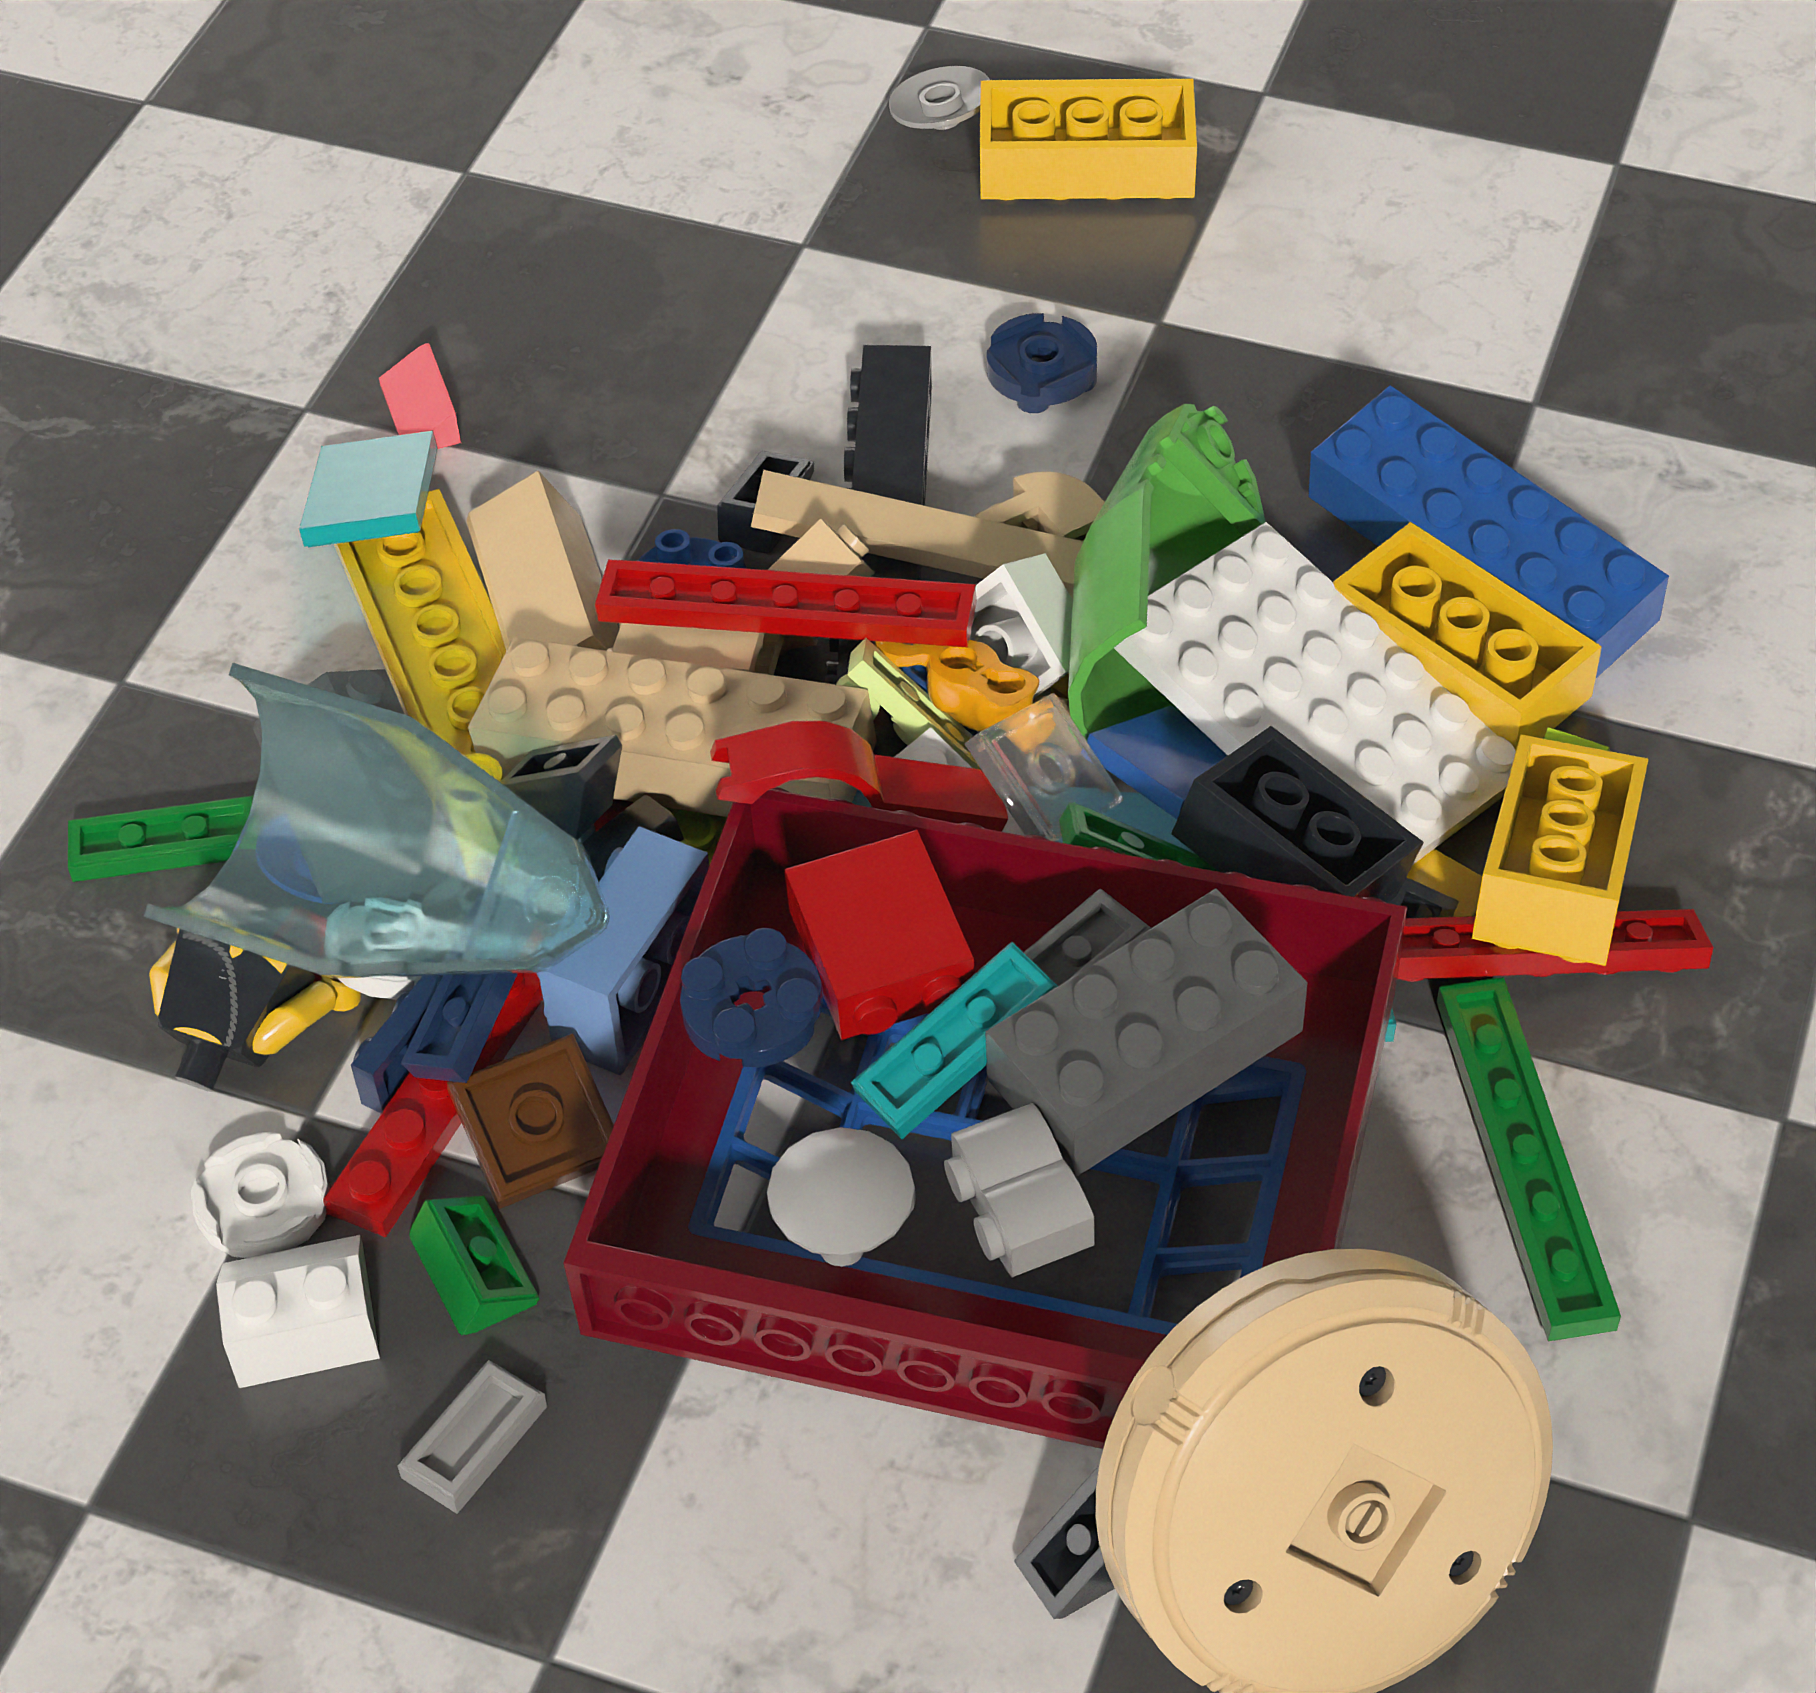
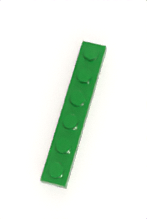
[1437,977,1621,1342]

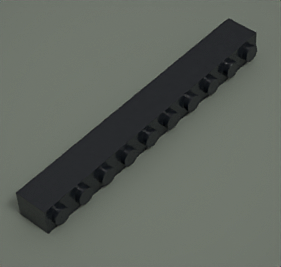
[826,345,932,757]

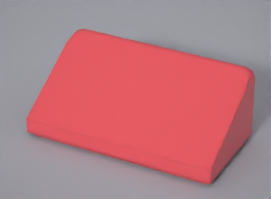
[379,343,461,449]

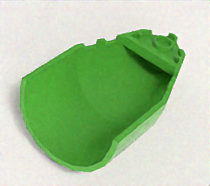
[1068,404,1266,747]

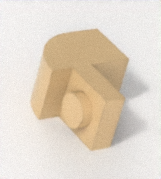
[975,472,1105,541]

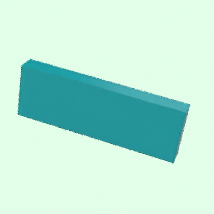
[851,942,1058,1139]

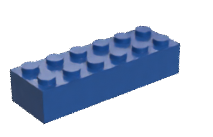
[1309,385,1669,678]

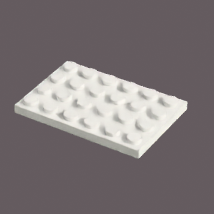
[1114,522,1516,864]

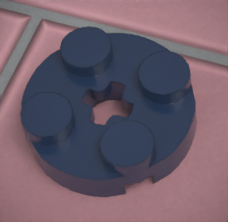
[986,313,1097,413]
[680,928,823,1068]

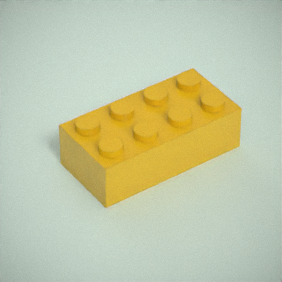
[980,79,1197,201]
[1332,522,1602,751]
[1472,735,1648,966]

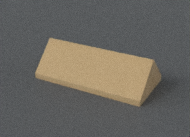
[466,471,619,651]

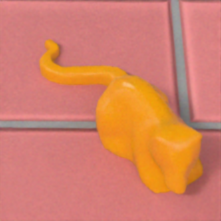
[875,640,1058,758]

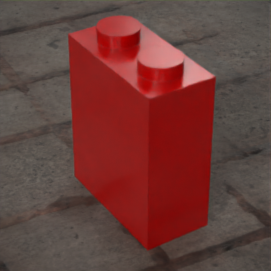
[785,830,975,1040]

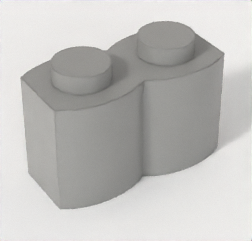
[944,1103,1094,1277]

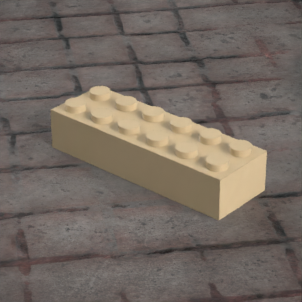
[468,637,877,817]

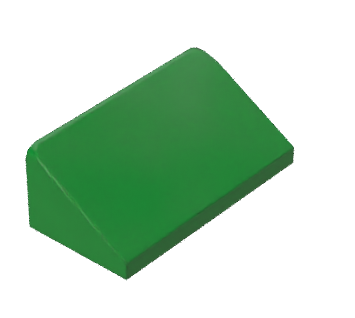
[409,1195,540,1336]

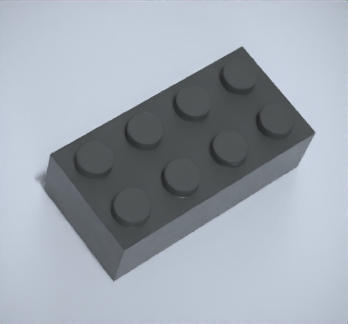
[986,889,1308,1177]

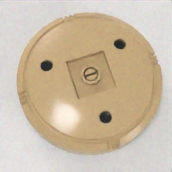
[1096,1249,1553,1693]

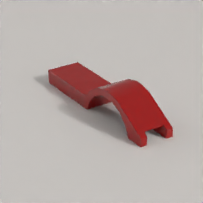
[710,721,1008,832]

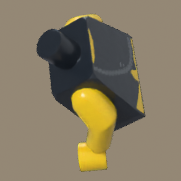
[149,922,361,1092]

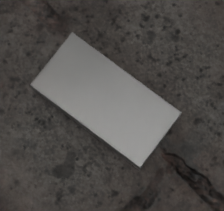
[398,1360,547,1514]

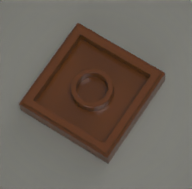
[447,1033,614,1209]

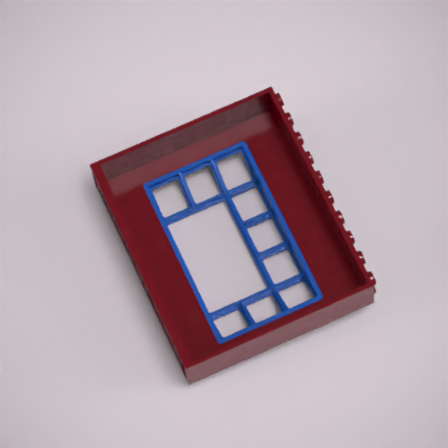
[563,787,1407,1449]

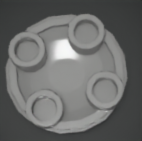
[767,1127,916,1267]

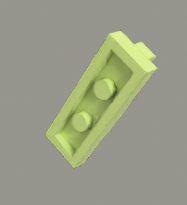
[836,638,1001,779]

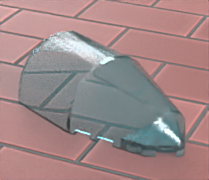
[143,663,610,978]

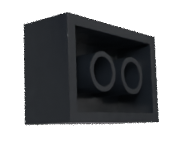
[1171,726,1424,903]

